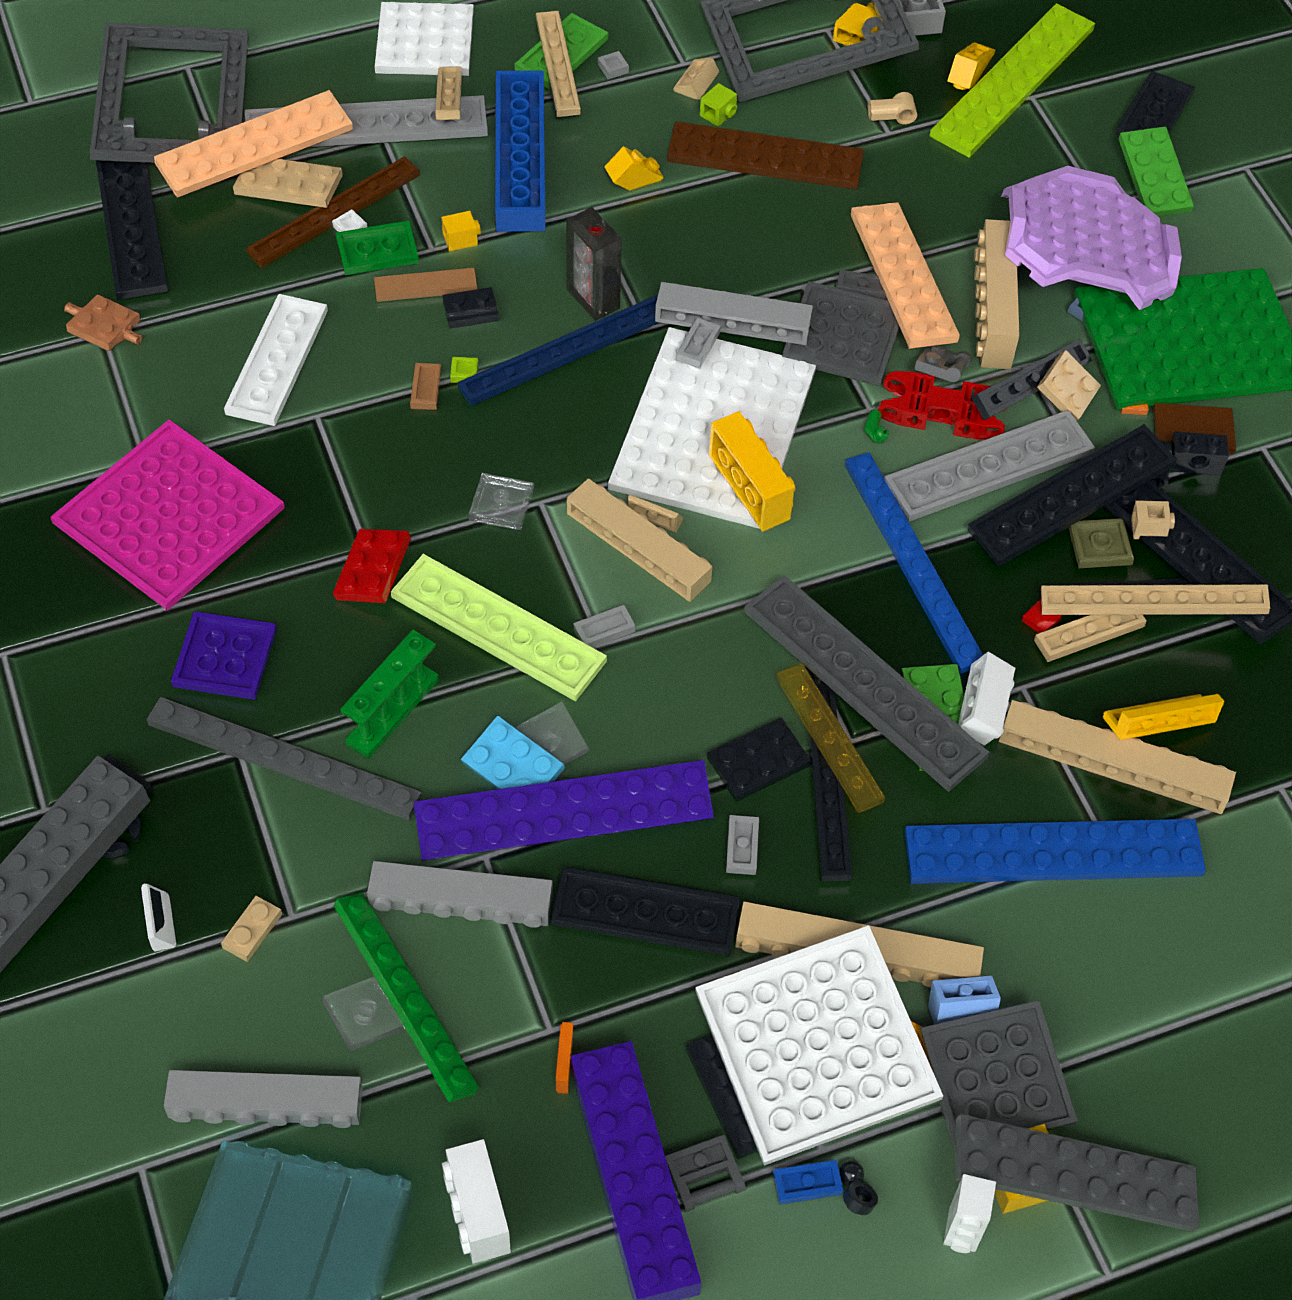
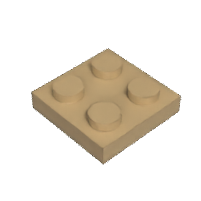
[1037,350,1101,421]

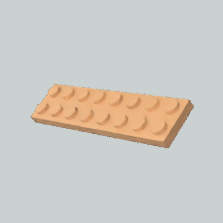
[154,90,353,197]
[851,202,960,349]

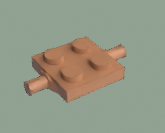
[65,294,143,351]

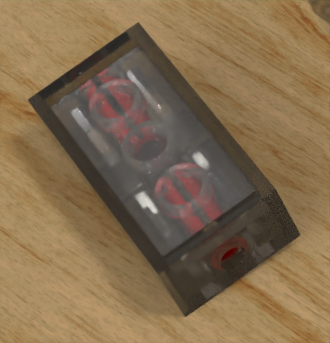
[566,207,622,321]

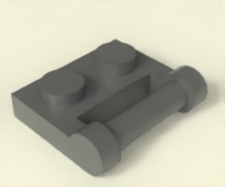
[914,345,972,382]
[665,1135,746,1213]

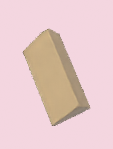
[673,57,719,100]
[628,495,683,532]

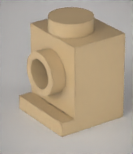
[1131,501,1175,539]

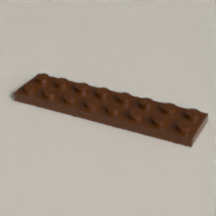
[667,121,864,190]

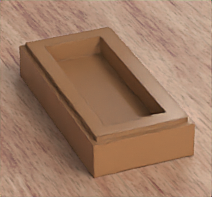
[410,363,442,410]

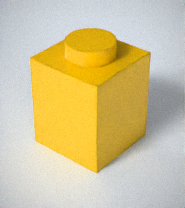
[441,211,481,252]

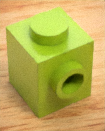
[700,83,737,127]

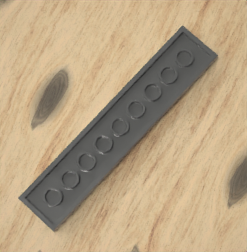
[744,575,990,792]

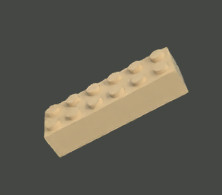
[974,219,1019,369]

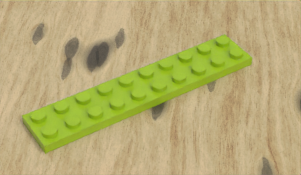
[930,3,1095,158]

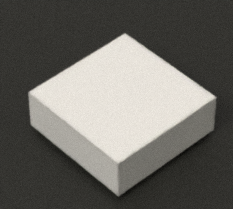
[332,210,367,232]

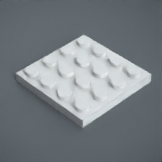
[375,2,474,76]

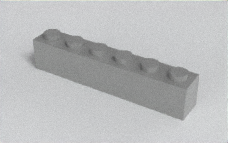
[655,282,813,345]
[367,861,553,927]
[164,1070,363,1128]

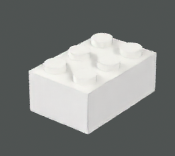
[442,1139,511,1264]

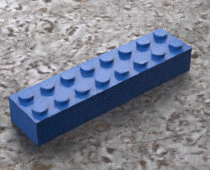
[495,71,545,232]

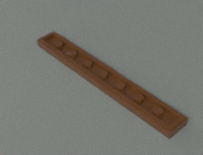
[246,156,420,268]

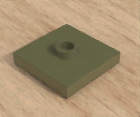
[1068,518,1134,568]

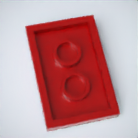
[333,529,411,603]

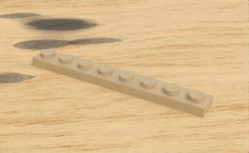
[1041,585,1270,615]

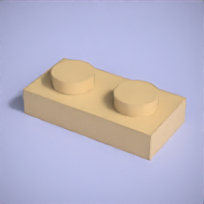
[221,896,282,962]

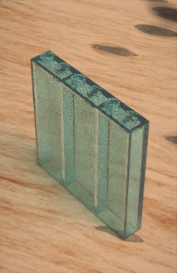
[164,1141,412,1300]

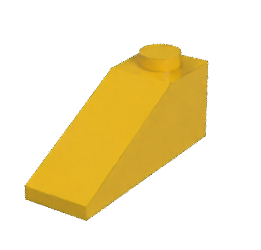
[948,42,995,90]

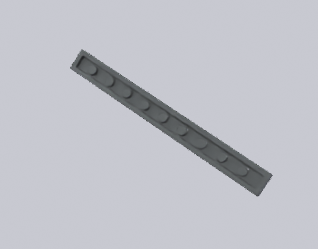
[147,697,422,821]

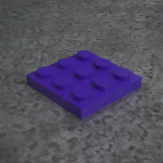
[171,611,277,700]

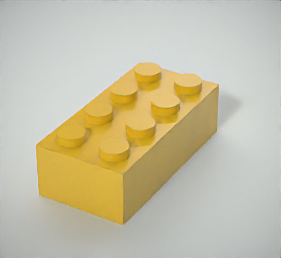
[709,411,795,532]

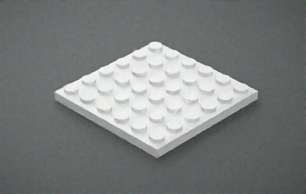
[695,925,943,1165]

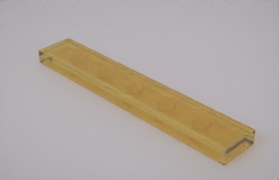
[776,663,885,813]

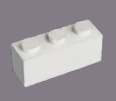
[958,652,1015,745]
[943,1174,996,1253]

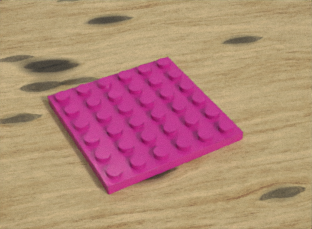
[51,420,285,611]

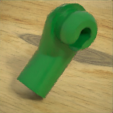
[864,409,889,444]

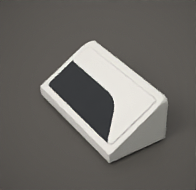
[141,884,176,952]

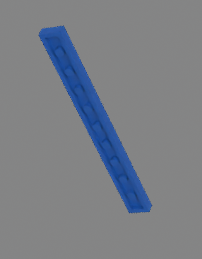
[845,452,983,674]

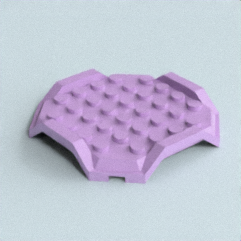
[1001,166,1182,310]

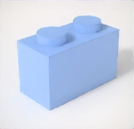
[928,976,1001,1025]

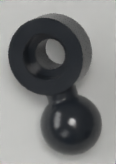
[839,1161,878,1215]

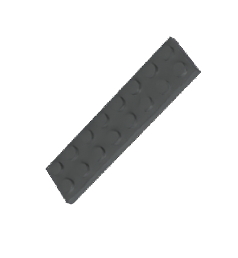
[955,1114,1199,1232]

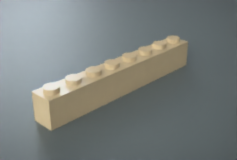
[999,700,1236,815]
[735,902,984,987]

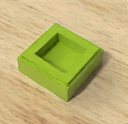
[450,357,478,383]

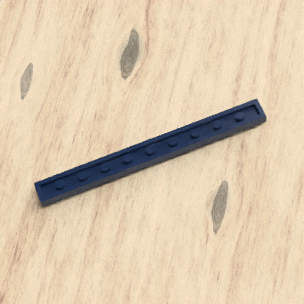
[458,295,660,406]

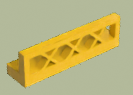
[1103,694,1224,740]

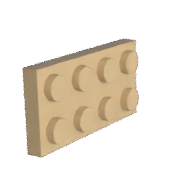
[233,159,343,208]

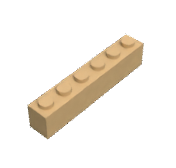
[567,478,712,602]

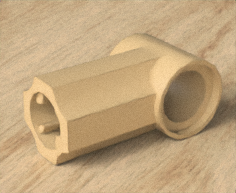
[868,92,917,124]

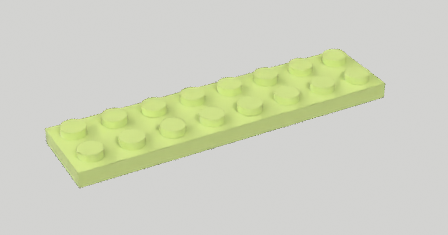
[391,554,607,702]

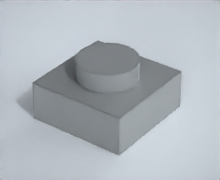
[598,51,629,79]

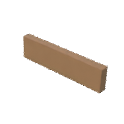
[374,268,477,302]

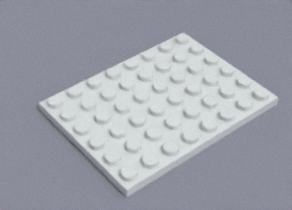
[608,327,816,529]

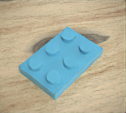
[461,716,565,789]

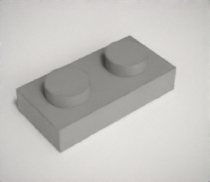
[676,317,721,368]
[726,815,759,875]

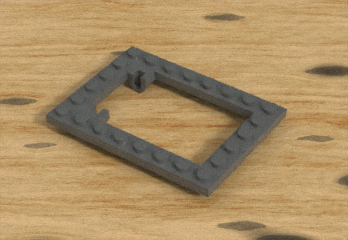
[700,0,919,103]
[90,22,248,163]

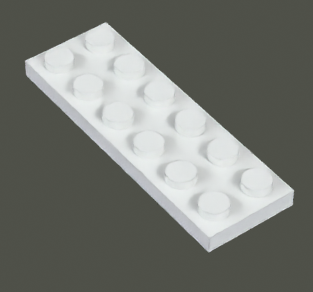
[224,294,328,426]

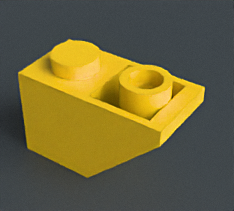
[605,146,664,191]

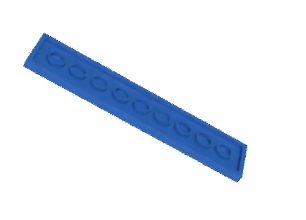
[904,819,1206,884]

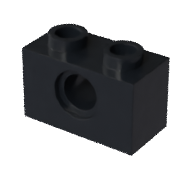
[1169,432,1229,475]

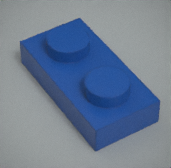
[773,1160,843,1205]

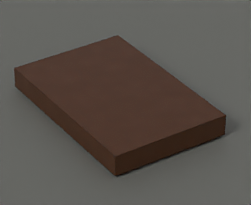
[1153,403,1236,454]

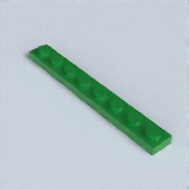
[334,892,479,1103]

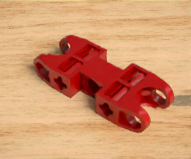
[878,371,1008,440]

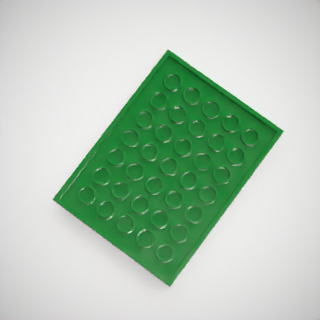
[1073,268,1292,410]

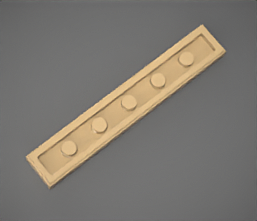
[536,11,580,117]

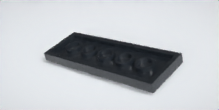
[551,867,740,957]

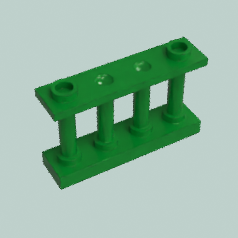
[340,630,439,760]

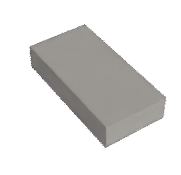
[573,605,636,648]

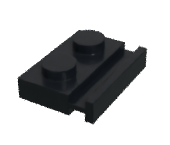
[442,287,499,329]

